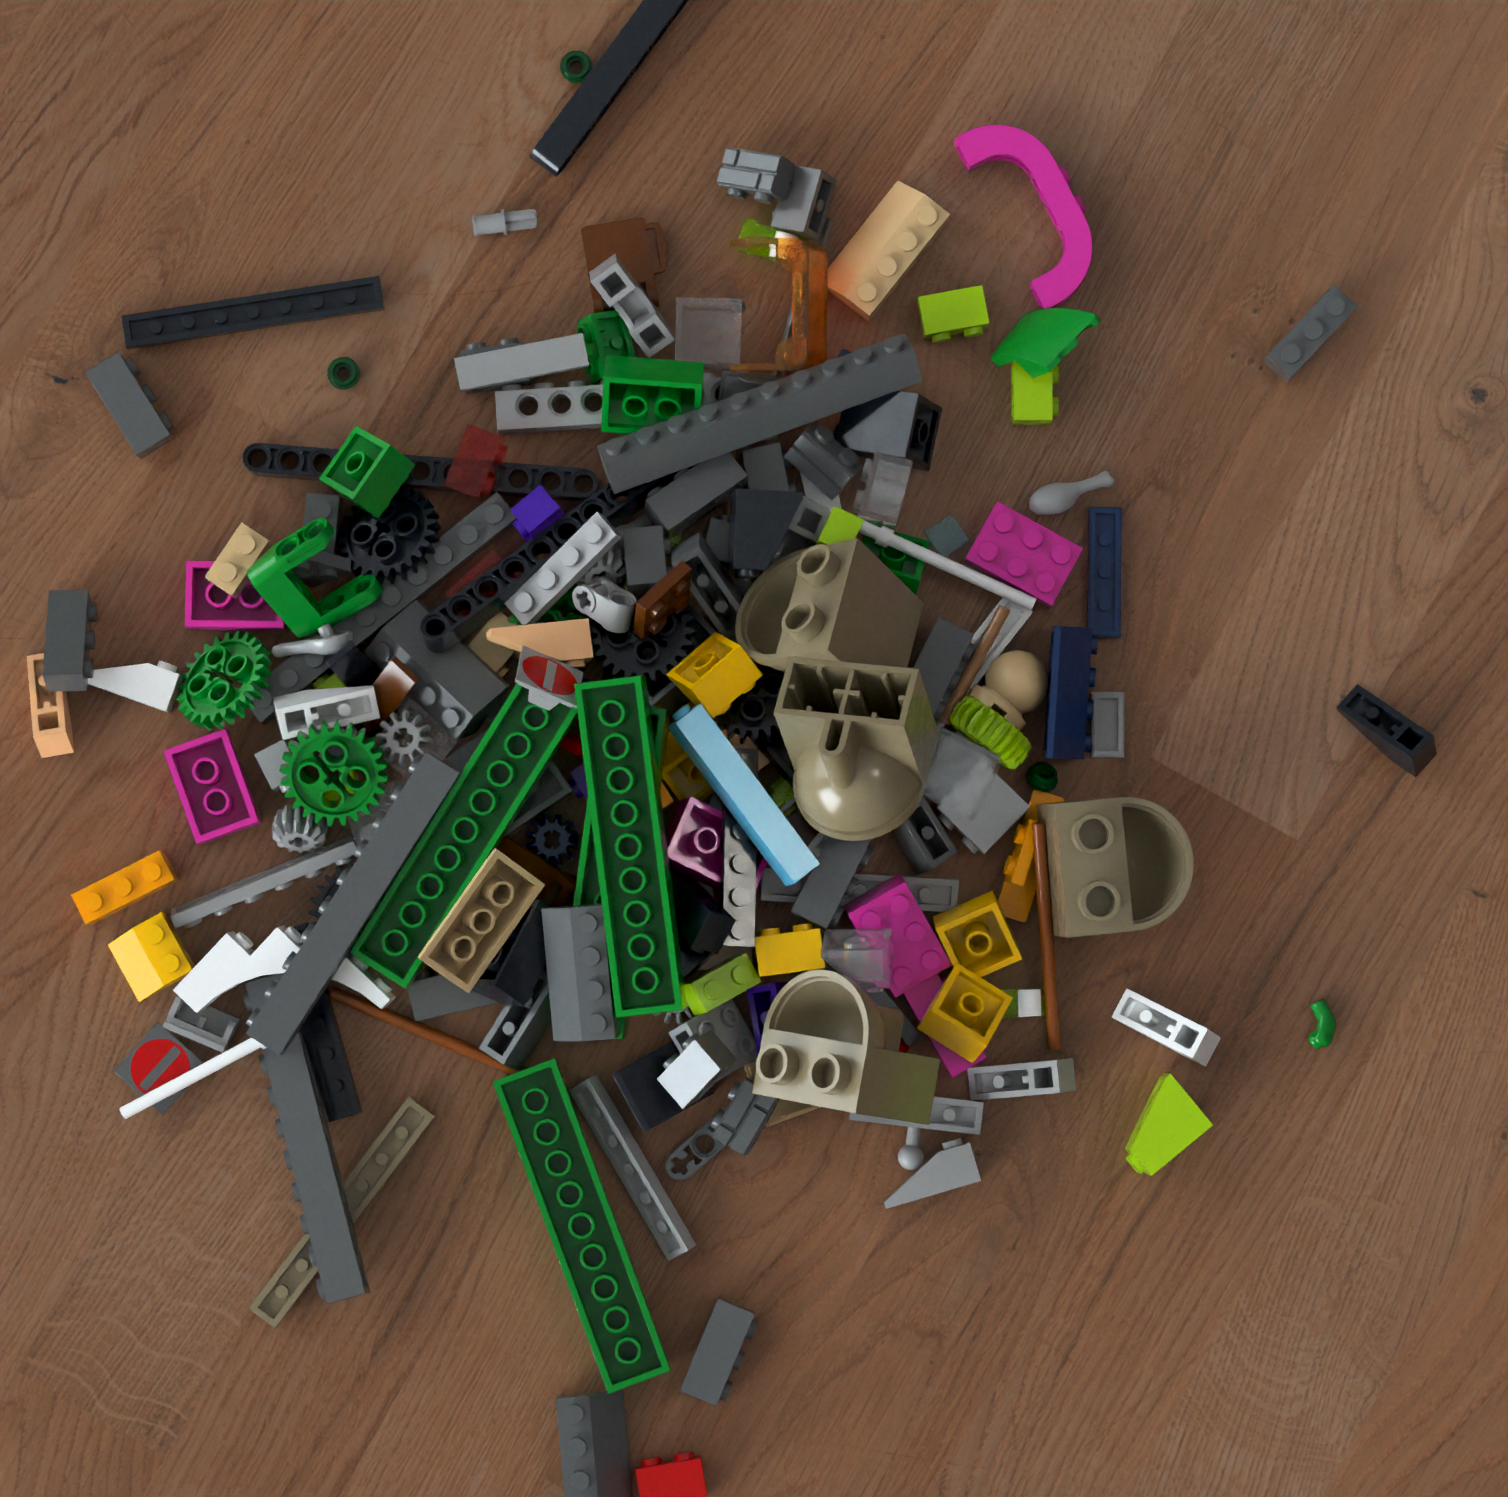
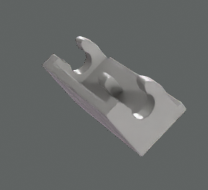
[162,996,241,1053]

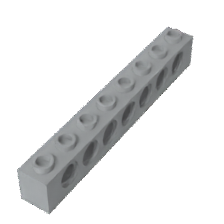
[495,371,749,435]

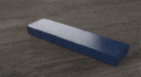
[1087,507,1122,638]

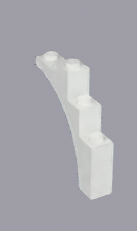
[173,925,396,1013]

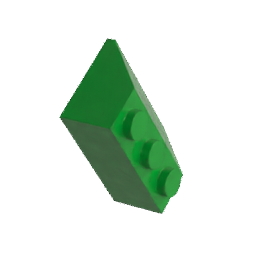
[601,355,705,434]

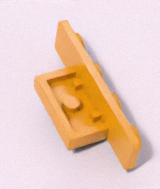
[998,789,1064,922]

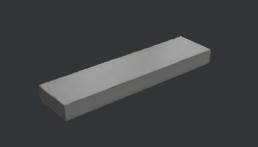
[454,333,589,392]

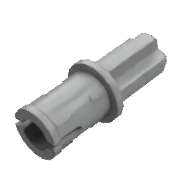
[472,209,538,237]

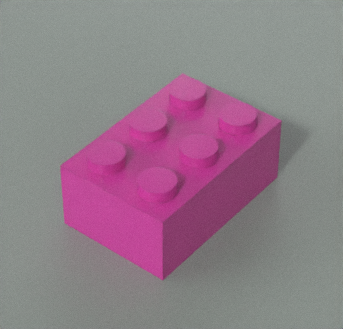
[964,501,1083,609]
[185,561,288,631]
[163,729,263,845]
[666,796,768,891]
[843,873,952,998]

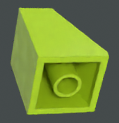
[1125,1073,1213,1176]

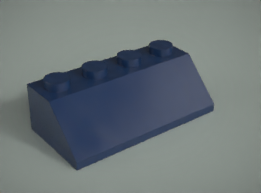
[1043,626,1098,759]

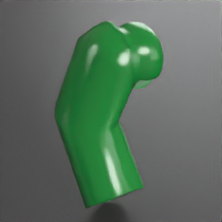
[1309,998,1337,1049]

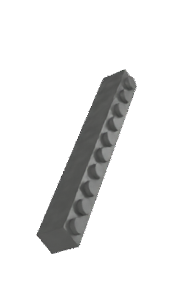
[597,333,922,494]
[249,492,517,725]
[791,617,976,931]
[246,752,461,1055]
[243,973,371,1304]

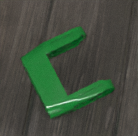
[247,517,383,638]

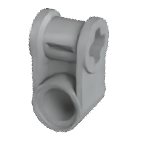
[572,576,637,633]

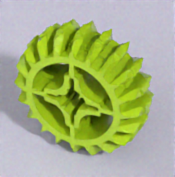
[949,696,1032,770]

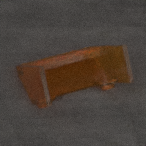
[730,237,828,374]

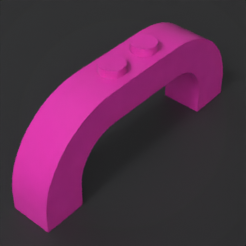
[953,125,1092,309]

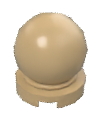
[967,649,1049,731]

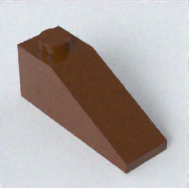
[354,656,419,738]

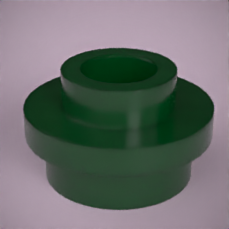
[560,51,593,84]
[327,357,360,390]
[1025,762,1058,792]

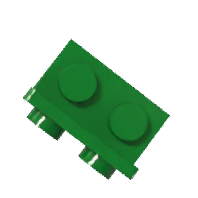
[577,310,636,384]

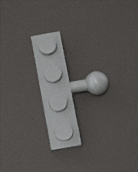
[849,1096,984,1170]

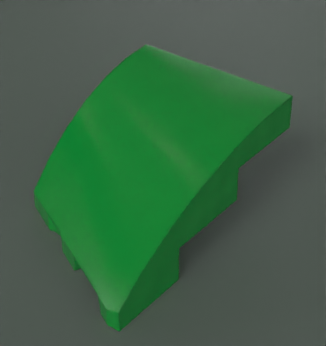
[990,308,1101,378]

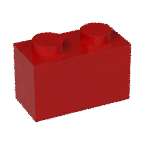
[635,1451,708,1497]

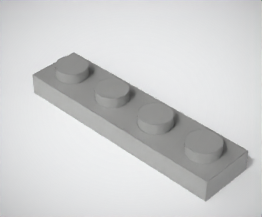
[505,512,621,625]

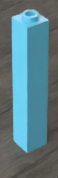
[667,703,820,886]

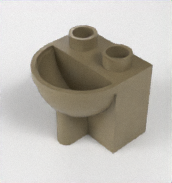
[735,538,924,672]
[774,657,939,841]
[1036,797,1194,938]
[752,970,940,1125]

